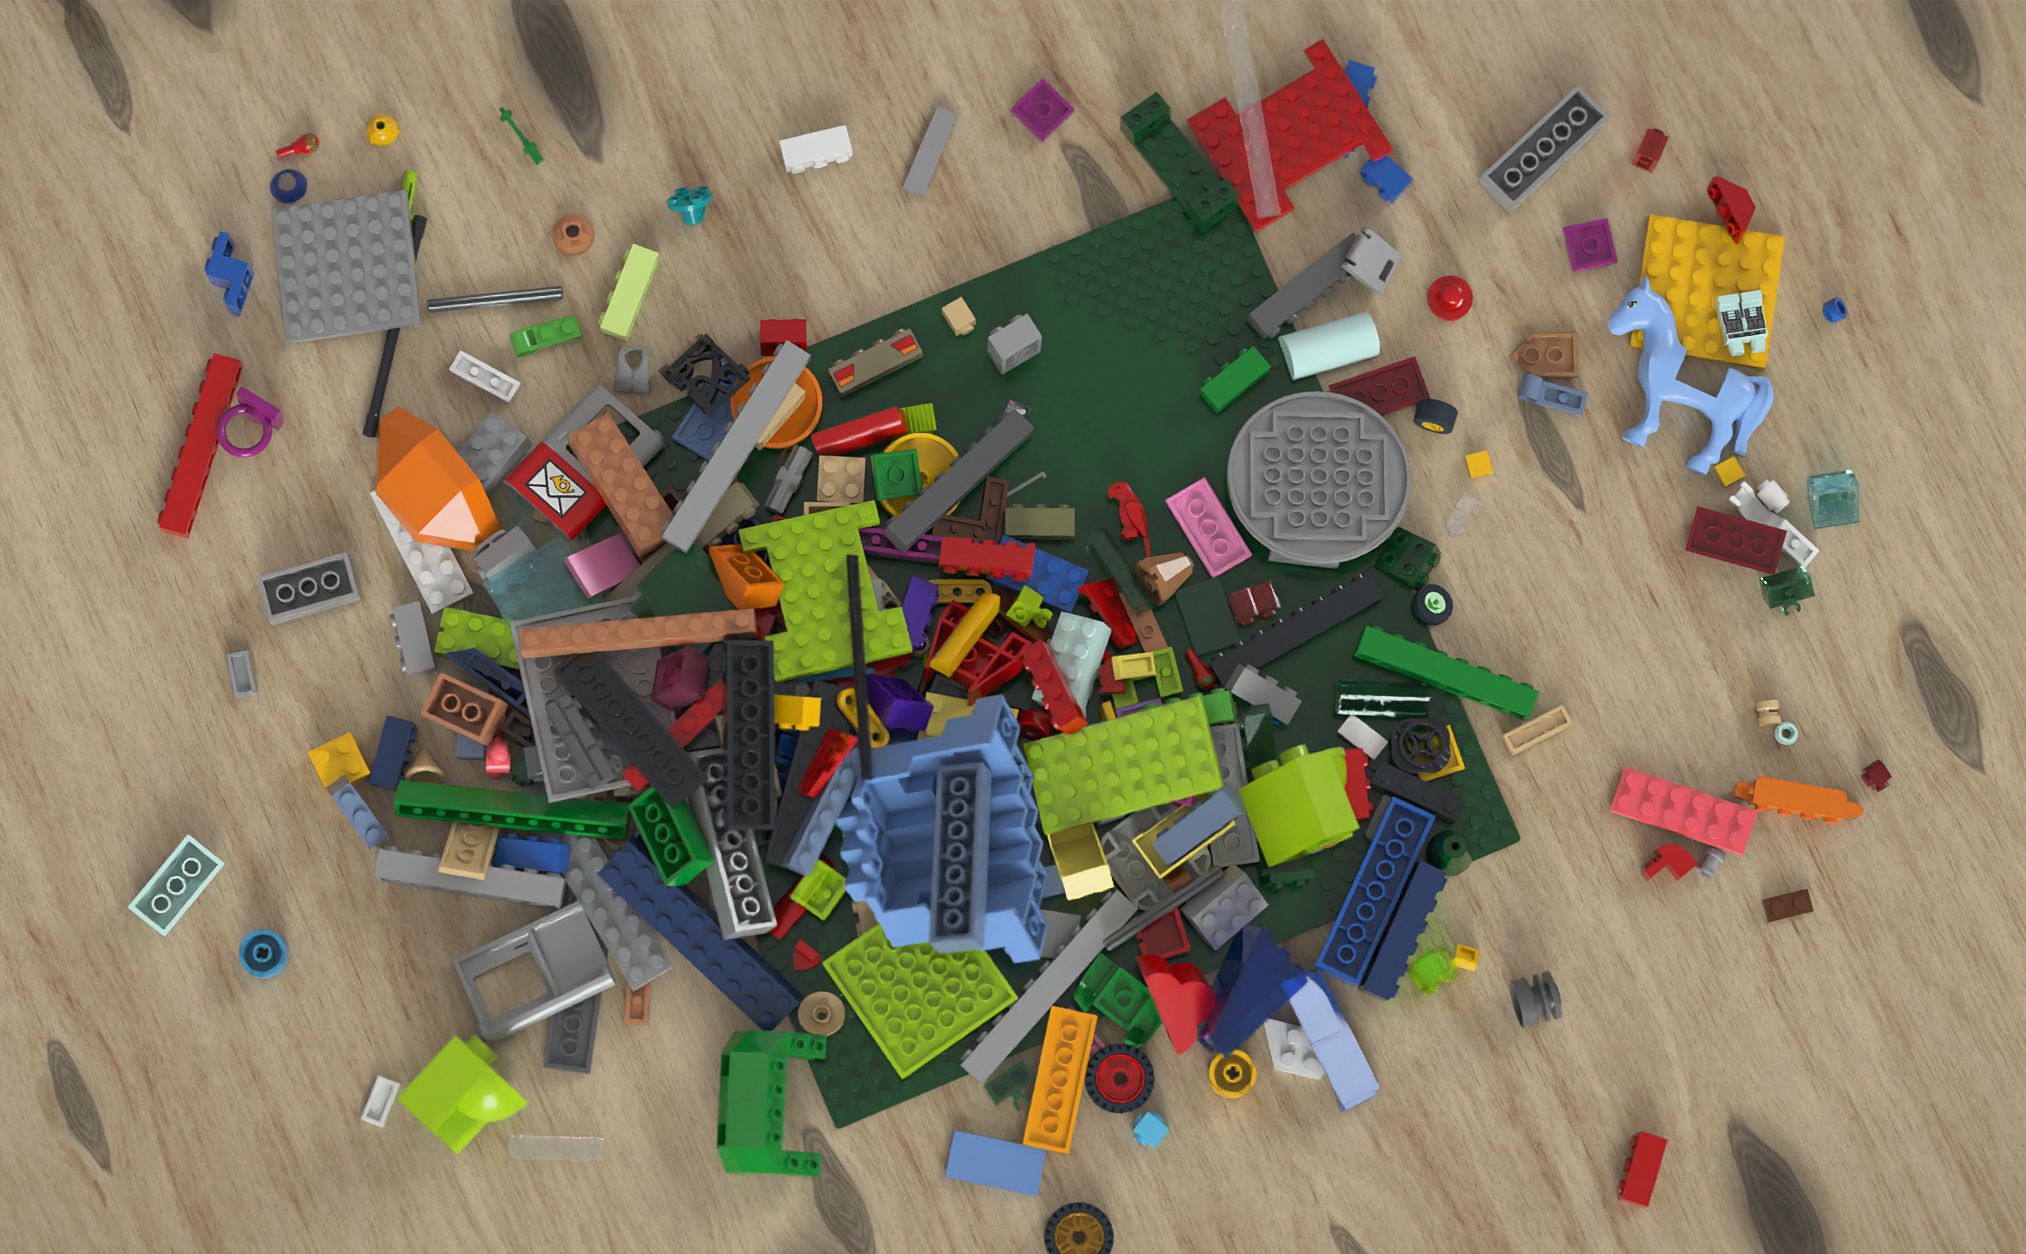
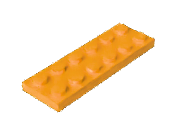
[1023,1006,1098,1154]

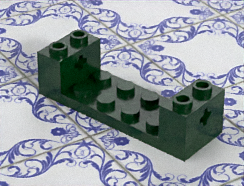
[1120,92,1240,233]

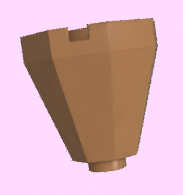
[1134,552,1194,606]

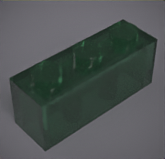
[1238,703,1277,780]

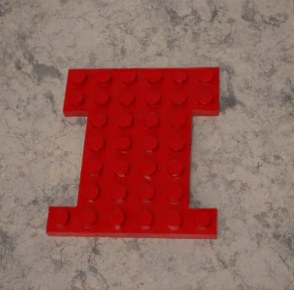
[1187,39,1393,233]

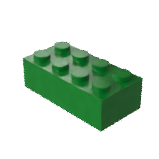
[628,786,715,886]

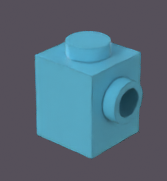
[1132,1112,1170,1149]

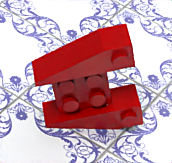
[925,600,1032,707]

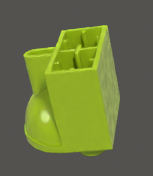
[1238,744,1359,867]
[396,1034,529,1155]

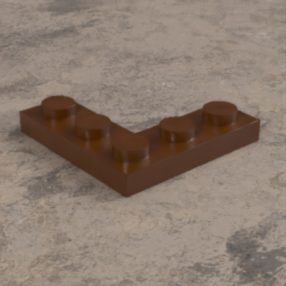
[931,476,1009,545]

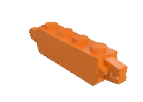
[1734,776,1864,824]

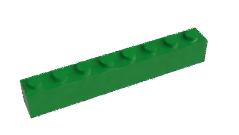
[1353,625,1539,721]

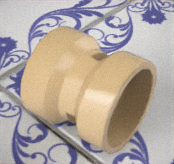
[1755,700,1781,727]

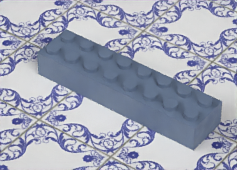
[929,762,992,953]

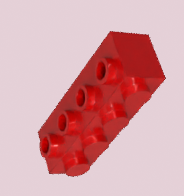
[1021,639,1088,735]

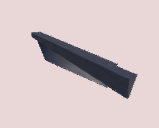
[445,648,530,717]

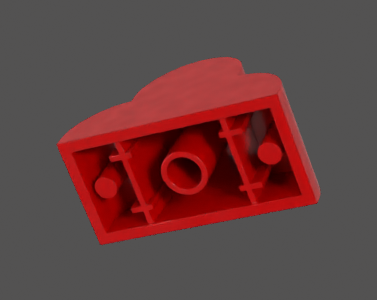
[1136,954,1215,1055]

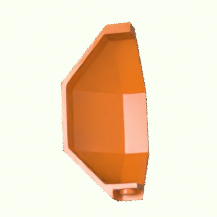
[375,407,502,551]

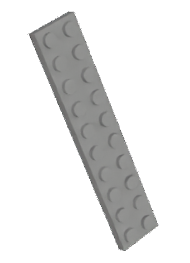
[520,781,673,992]

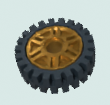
[1044,1202,1114,1254]

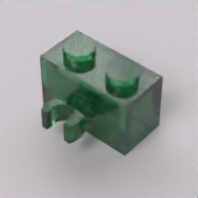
[1759,566,1815,616]
[983,1060,1036,1112]

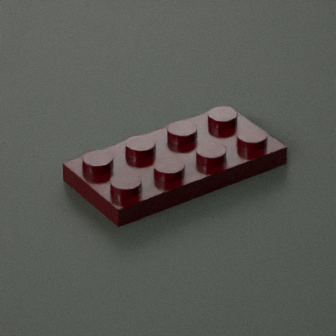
[1328,356,1431,416]
[1685,506,1787,575]

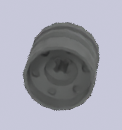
[1509,971,1562,1029]

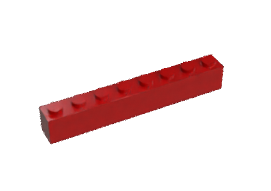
[157,353,244,539]

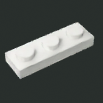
[449,350,521,404]

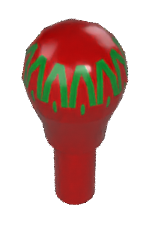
[276,133,320,159]
[1184,649,1216,690]

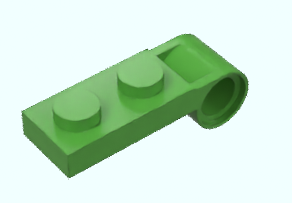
[509,315,582,357]

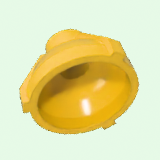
[366,113,401,146]

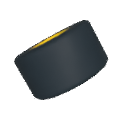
[1413,398,1458,434]

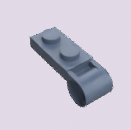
[1517,374,1588,416]

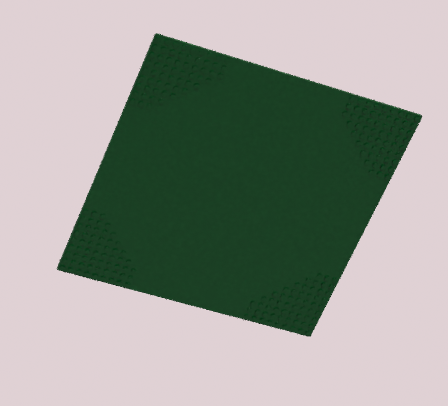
[566,178,1520,1129]

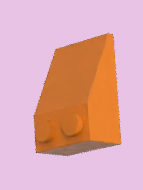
[709,544,784,610]

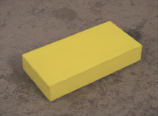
[1112,652,1156,680]

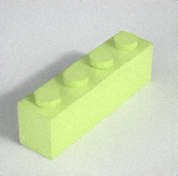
[598,244,660,342]

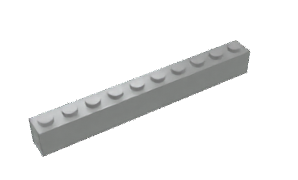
[661,340,811,554]
[960,890,1138,1084]

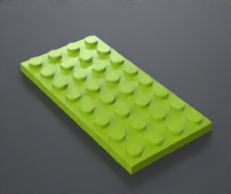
[1023,696,1224,835]

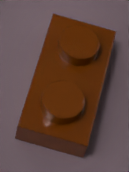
[1762,889,1814,923]

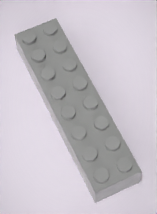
[688,748,777,939]
[374,846,567,910]

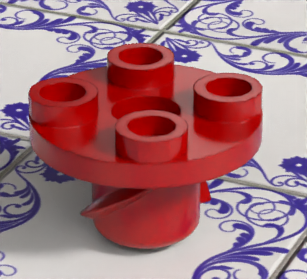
[1427,275,1473,322]

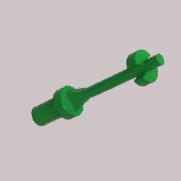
[499,107,544,165]

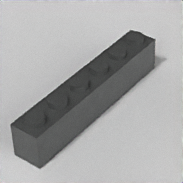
[1246,232,1357,340]

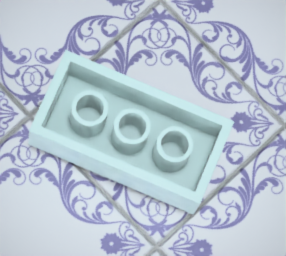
[1032,611,1112,713]

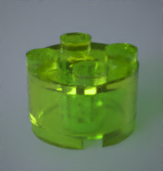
[1406,945,1459,995]

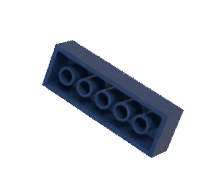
[1358,861,1447,1001]

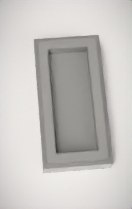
[225,649,258,700]

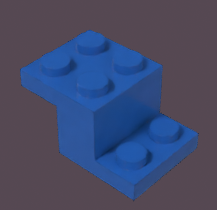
[204,231,254,316]

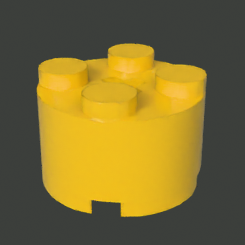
[1208,1049,1257,1098]

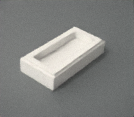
[1337,714,1388,761]
[361,1075,400,1128]

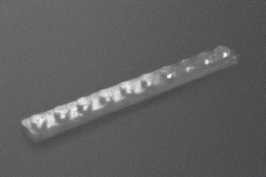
[1220,0,1281,219]

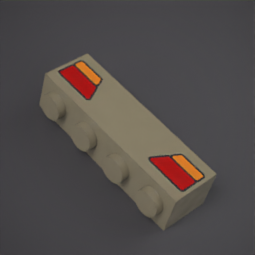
[828,328,923,398]

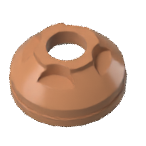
[553,214,595,255]

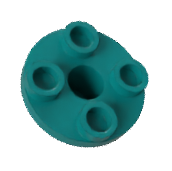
[667,186,713,225]

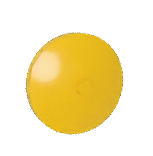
[879,433,959,517]

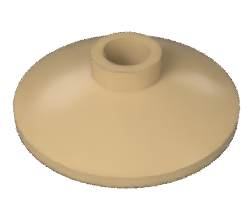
[798,992,845,1036]

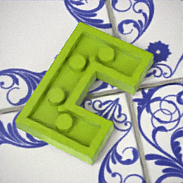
[1112,647,1184,709]

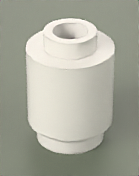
[1757,480,1790,514]

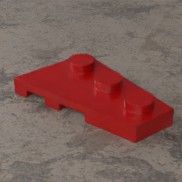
[1077,579,1139,648]
[797,729,858,799]

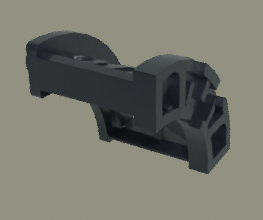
[658,334,750,417]

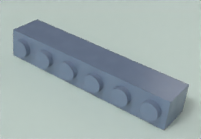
[781,741,872,875]

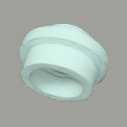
[1774,722,1798,745]

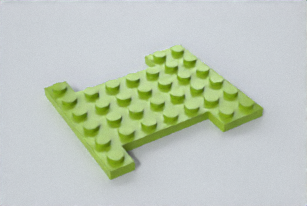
[738,500,913,683]

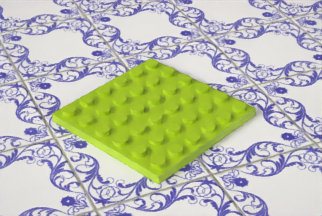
[822,923,1018,1079]

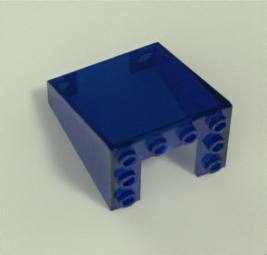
[1196,924,1309,1058]

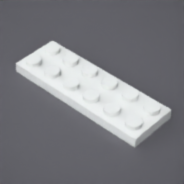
[370,490,474,615]

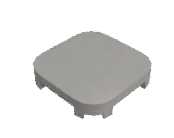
[1100,802,1211,911]

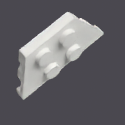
[1263,1017,1325,1080]

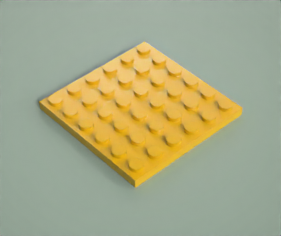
[1629,214,1785,370]

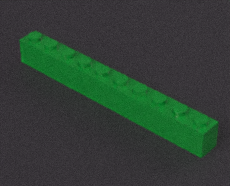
[394,780,631,840]

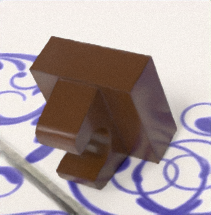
[1164,865,1192,892]

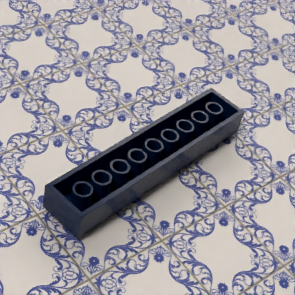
[597,836,804,1031]

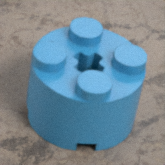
[239,930,289,979]

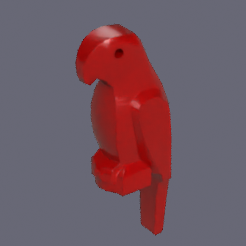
[1108,482,1151,558]

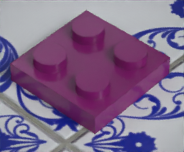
[1011,78,1075,143]
[1562,218,1618,273]

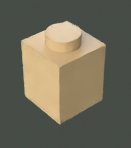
[942,297,976,336]

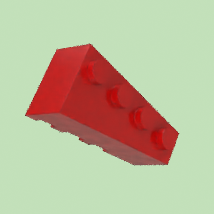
[939,537,1035,582]

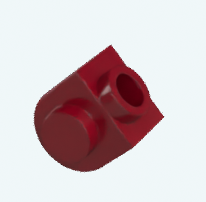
[1861,759,1892,792]

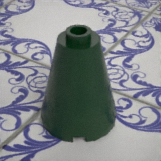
[1426,830,1473,877]

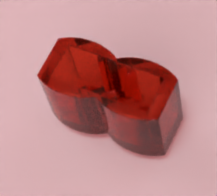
[1227,580,1281,625]

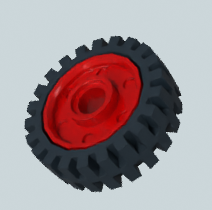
[1085,1044,1155,1113]

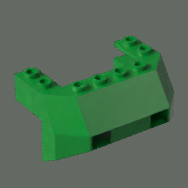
[716,1031,827,1178]

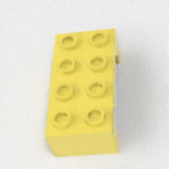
[1132,791,1236,879]
[1047,823,1113,900]

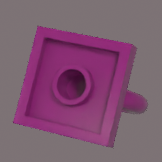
[217,386,284,458]

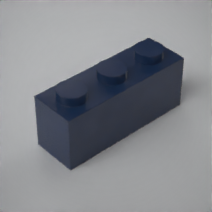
[368,715,418,792]

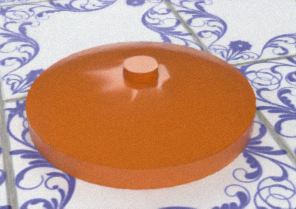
[730,356,822,449]

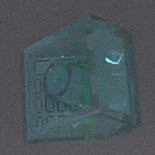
[1807,470,1859,529]

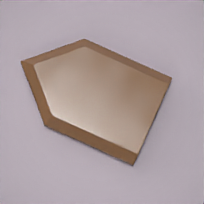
[1509,332,1579,378]

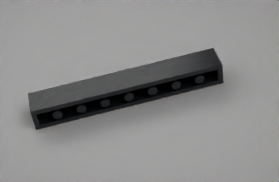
[1209,573,1384,689]

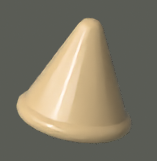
[405,749,445,784]

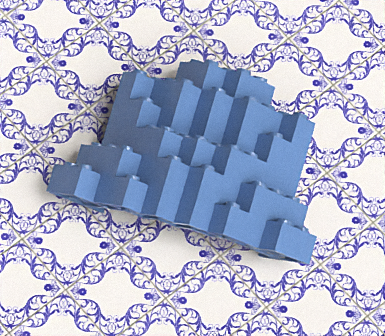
[836,694,1048,963]

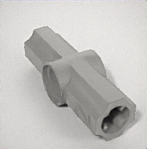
[764,445,813,515]

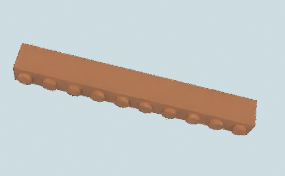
[519,609,757,658]

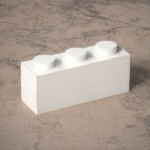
[779,125,853,173]

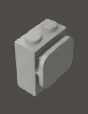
[474,525,545,595]

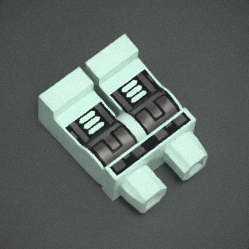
[1714,290,1768,356]

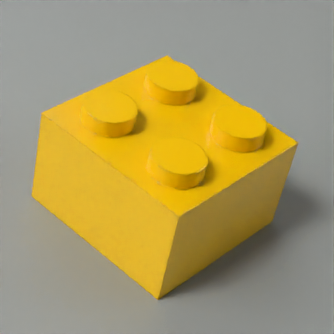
[308,732,371,797]

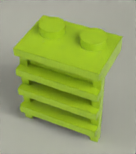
[790,859,846,920]

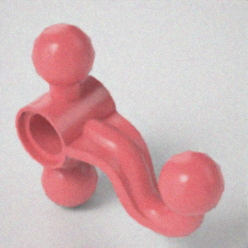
[485,713,510,780]

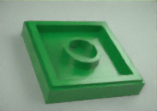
[870,449,922,501]

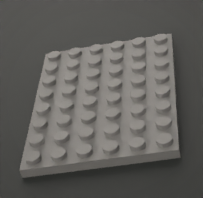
[510,596,676,803]

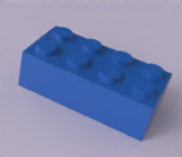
[985,535,1089,614]

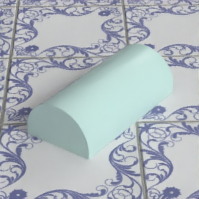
[1278,312,1380,381]
[128,834,225,937]

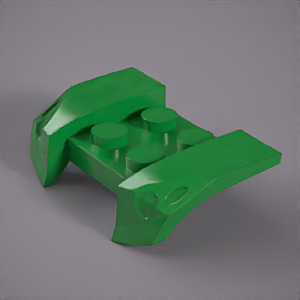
[1072,952,1162,1049]

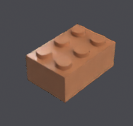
[420,672,508,747]

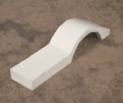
[1728,481,1819,568]

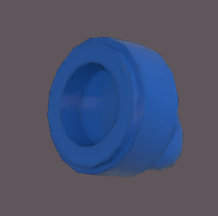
[1823,297,1847,323]

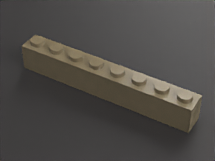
[599,482,760,603]

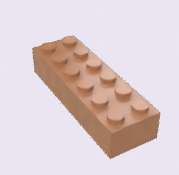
[568,413,674,558]

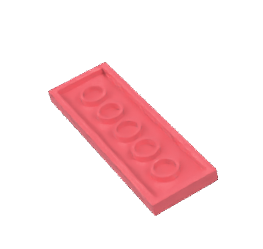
[1610,767,1758,856]

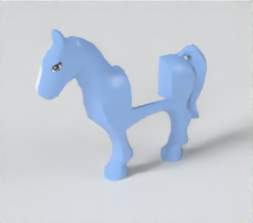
[1607,276,1774,475]

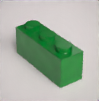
[1199,346,1271,414]

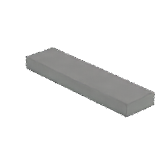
[903,106,958,198]

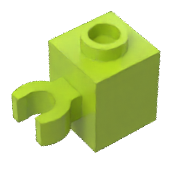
[1006,585,1053,628]

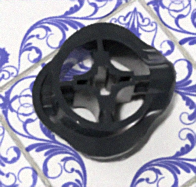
[1391,718,1451,774]

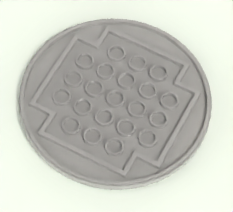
[1227,391,1412,564]

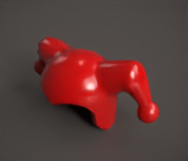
[1010,706,1054,741]

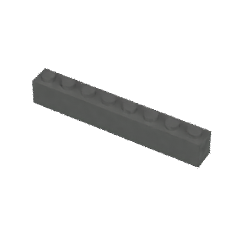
[884,409,1034,554]

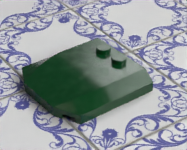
[630,543,739,667]

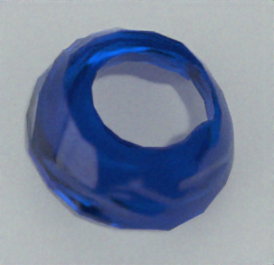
[270,169,307,203]

